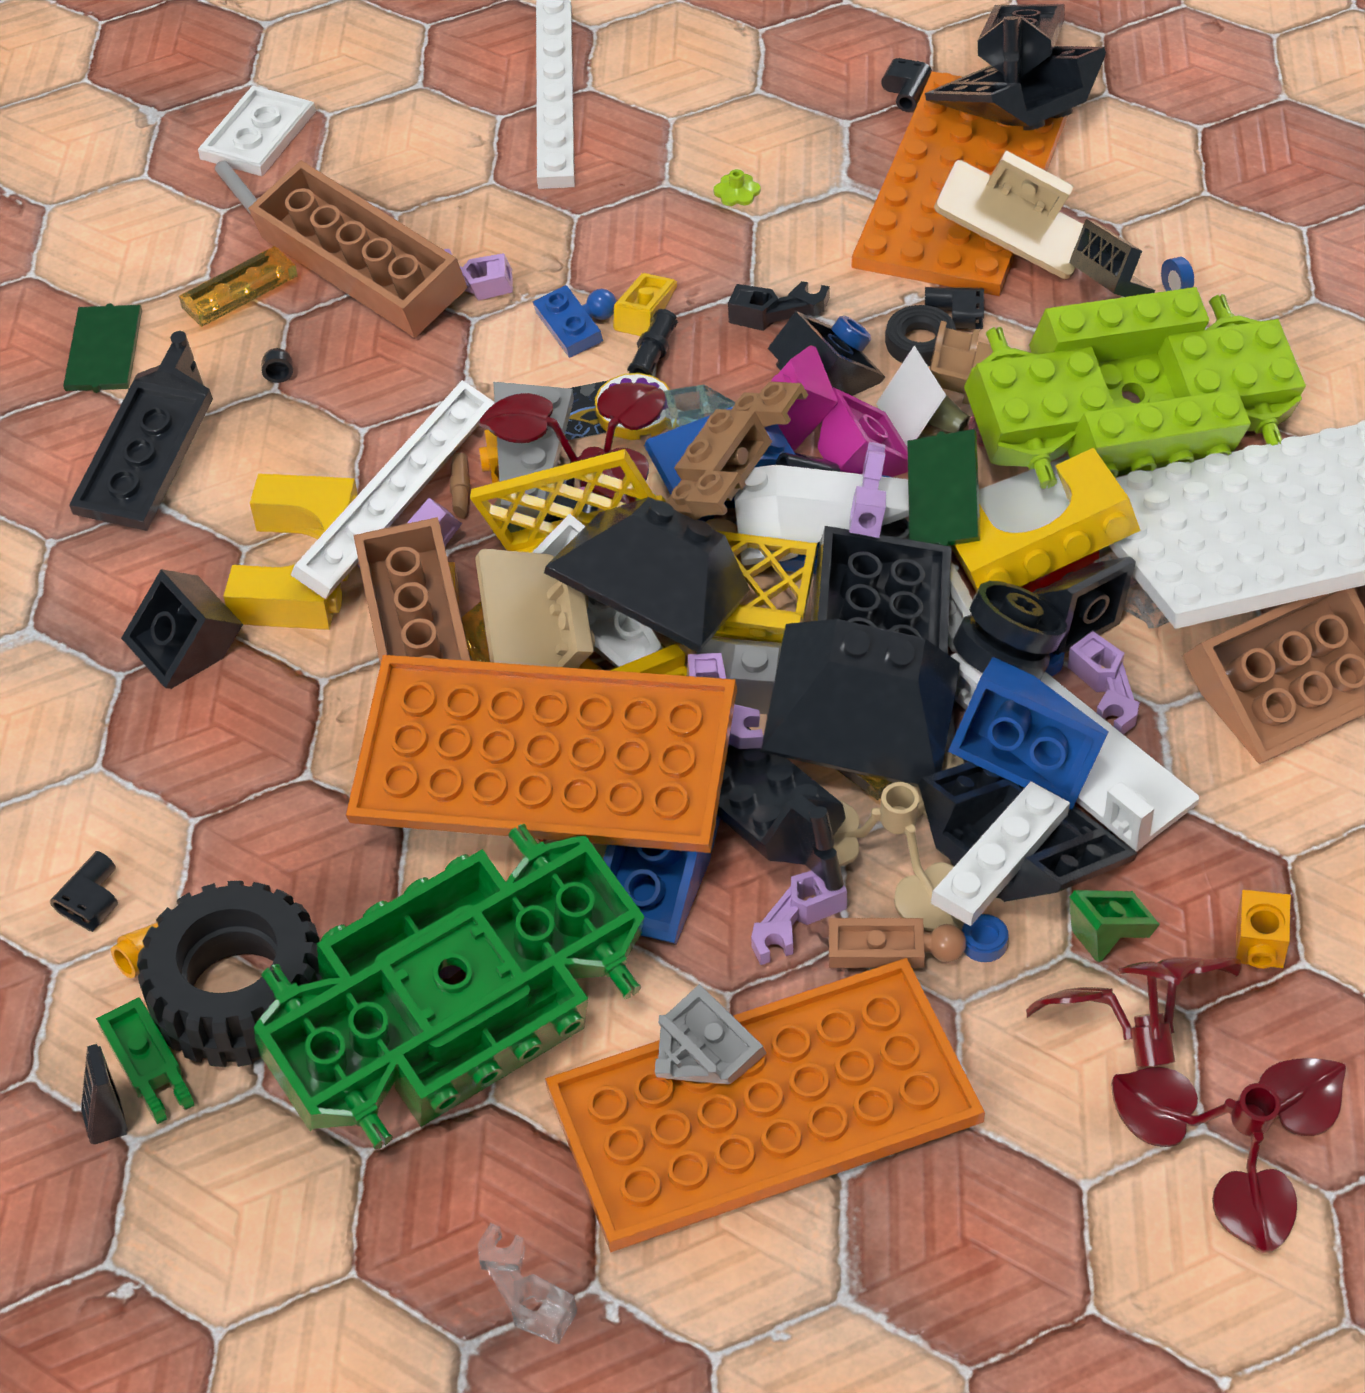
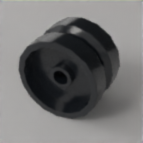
[953,581,1068,680]

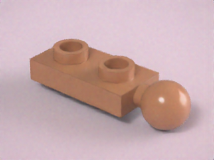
[829,918,966,968]

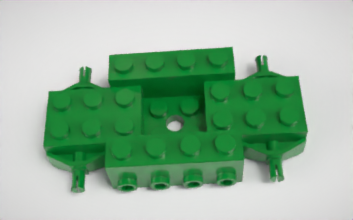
[254,824,645,1149]

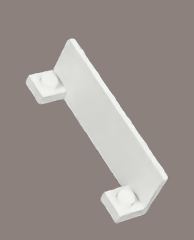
[951,652,1199,852]

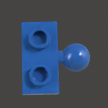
[533,285,617,358]

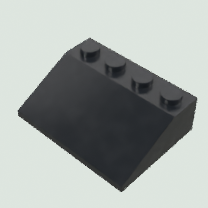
[810,526,951,653]

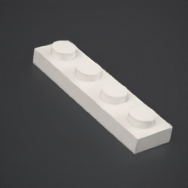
[931,782,1070,926]

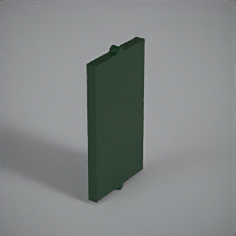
[63,303,142,393]
[907,429,980,547]

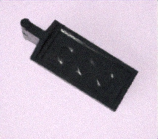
[977,4,1065,83]
[69,331,213,531]
[717,727,846,891]

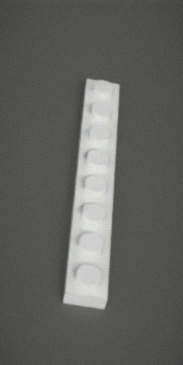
[536,0,575,189]
[291,380,495,599]

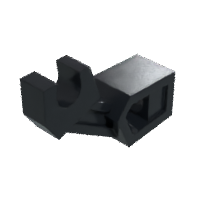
[728,281,830,331]

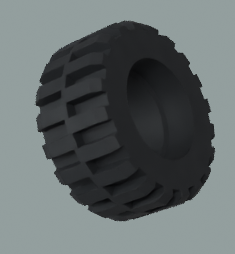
[137,881,323,1067]

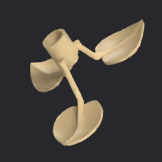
[833,752,964,931]

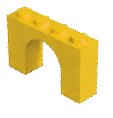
[951,447,1141,592]
[223,473,358,630]

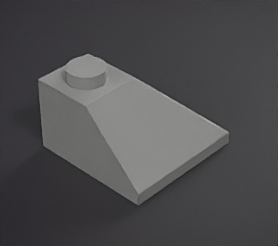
[696,638,781,714]

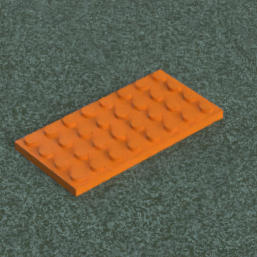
[851,71,1068,296]
[346,655,737,853]
[545,958,985,1253]

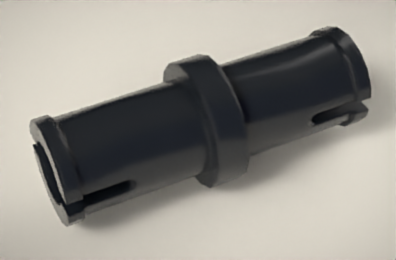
[627,309,678,376]

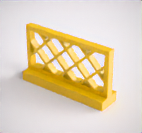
[470,449,666,553]
[714,530,818,643]

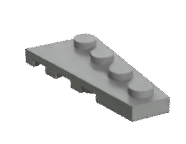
[493,382,574,518]

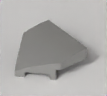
[655,984,767,1084]

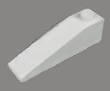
[734,465,909,565]
[532,514,663,668]

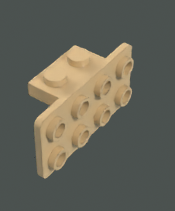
[934,150,1084,279]
[475,549,595,668]

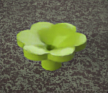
[713,169,761,206]

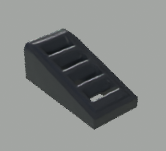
[81,1044,128,1144]

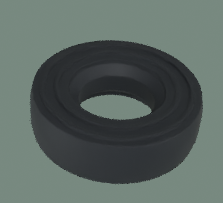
[885,305,956,366]

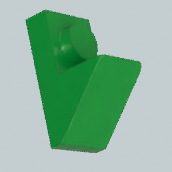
[1069,890,1160,963]

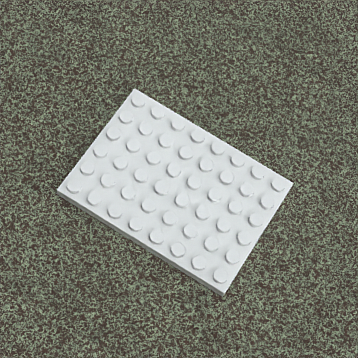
[1109,420,1365,629]

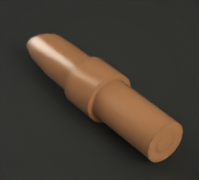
[450,453,470,519]

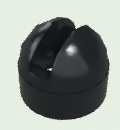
[261,348,293,383]

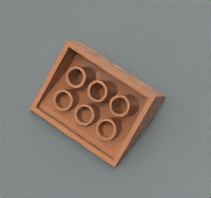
[1182,588,1365,764]

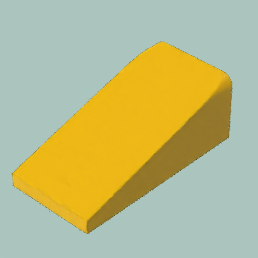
[613,273,677,336]

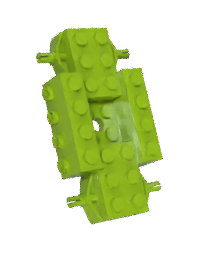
[964,287,1306,489]

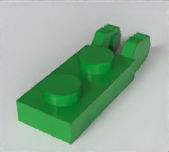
[96,997,194,1124]

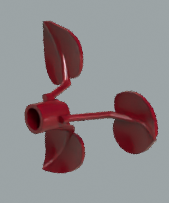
[479,383,665,504]
[1026,957,1242,1067]
[1111,1058,1346,1253]

